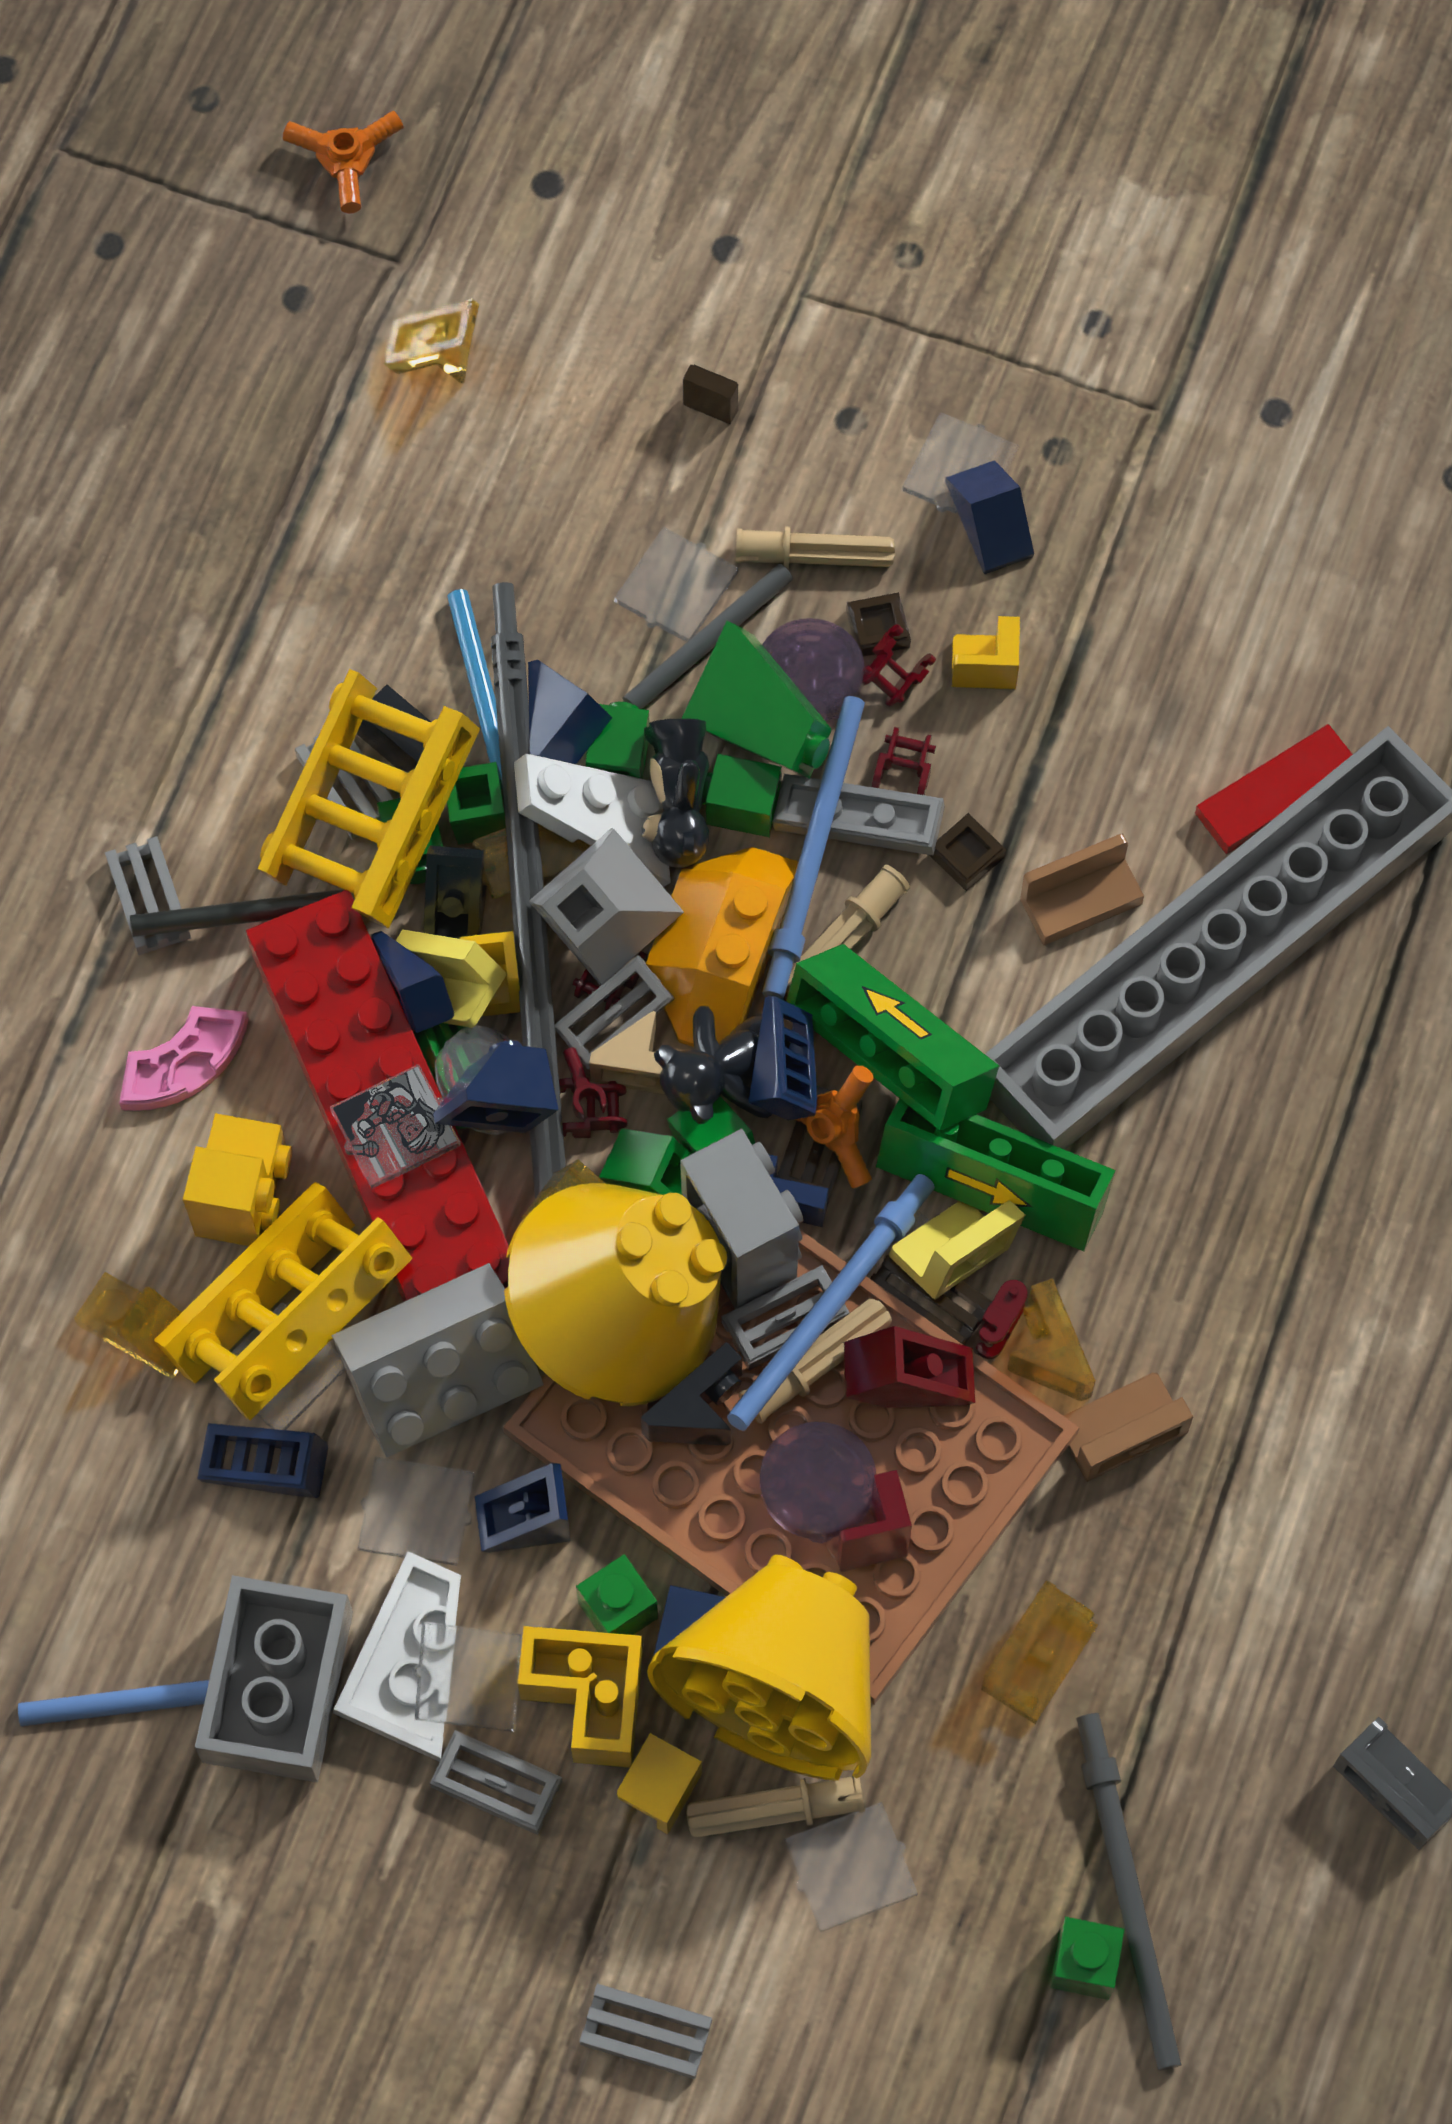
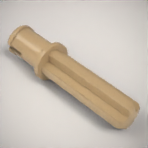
[736,526,895,569]
[786,865,910,993]
[739,1299,892,1423]
[686,1776,865,1838]

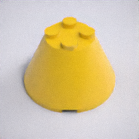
[504,1183,727,1406]
[647,1555,871,1781]

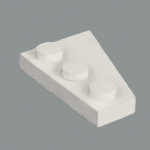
[514,754,671,887]
[333,1551,461,1762]

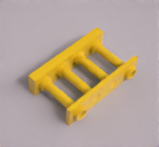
[257,669,480,929]
[154,1182,413,1421]

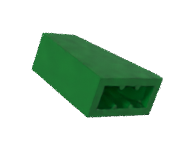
[681,621,832,779]

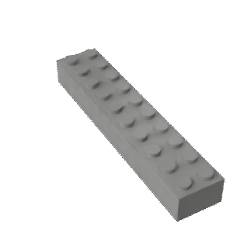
[985,726,1452,1150]

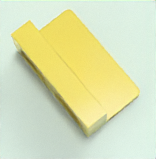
[395,929,507,1028]
[889,1200,1025,1300]

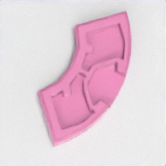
[119,1006,249,1111]

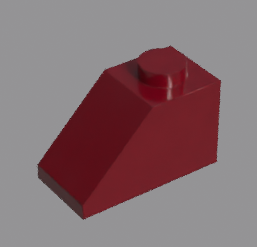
[844,1326,976,1408]

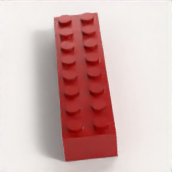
[246,890,510,1302]

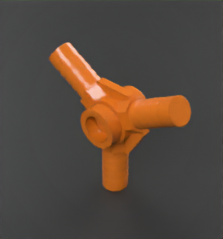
[283,111,404,214]
[795,1066,874,1188]

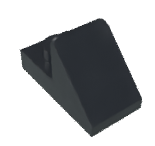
[423,845,487,939]
[641,1342,742,1445]

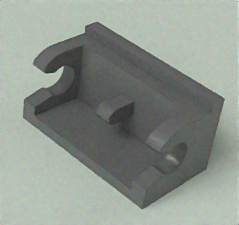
[1333,1717,1452,1850]

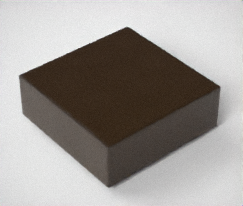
[683,364,738,425]
[846,592,911,658]
[929,813,1006,891]

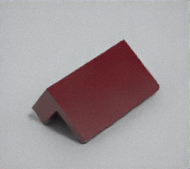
[837,1470,912,1572]

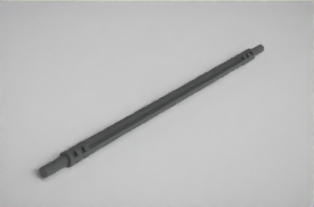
[491,582,568,1206]

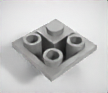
[529,828,684,985]

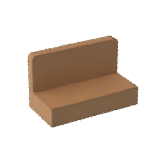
[1020,833,1144,946]
[1064,1373,1193,1482]

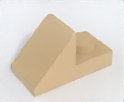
[589,1011,683,1094]

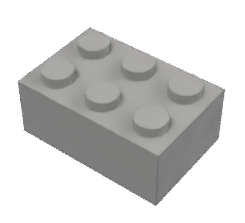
[680,1129,803,1309]
[332,1263,544,1458]
[195,1575,353,1783]

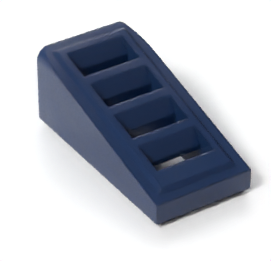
[371,931,454,1033]
[748,995,817,1121]
[197,1423,328,1498]

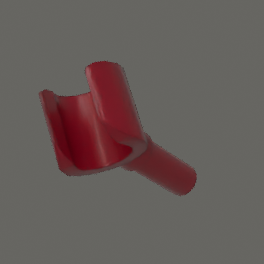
[563,1047,606,1120]

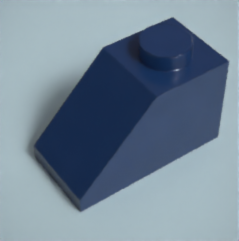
[433,1040,559,1133]

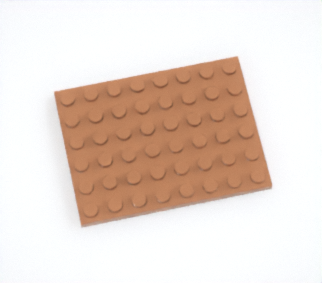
[503,1230,1079,1705]

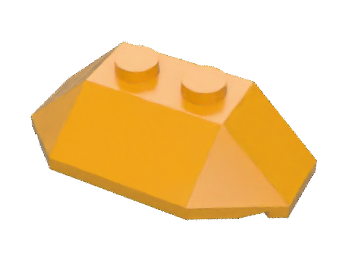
[646,847,799,1047]

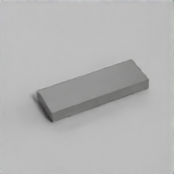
[772,774,945,855]

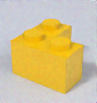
[183,1113,292,1246]
[518,1626,643,1768]

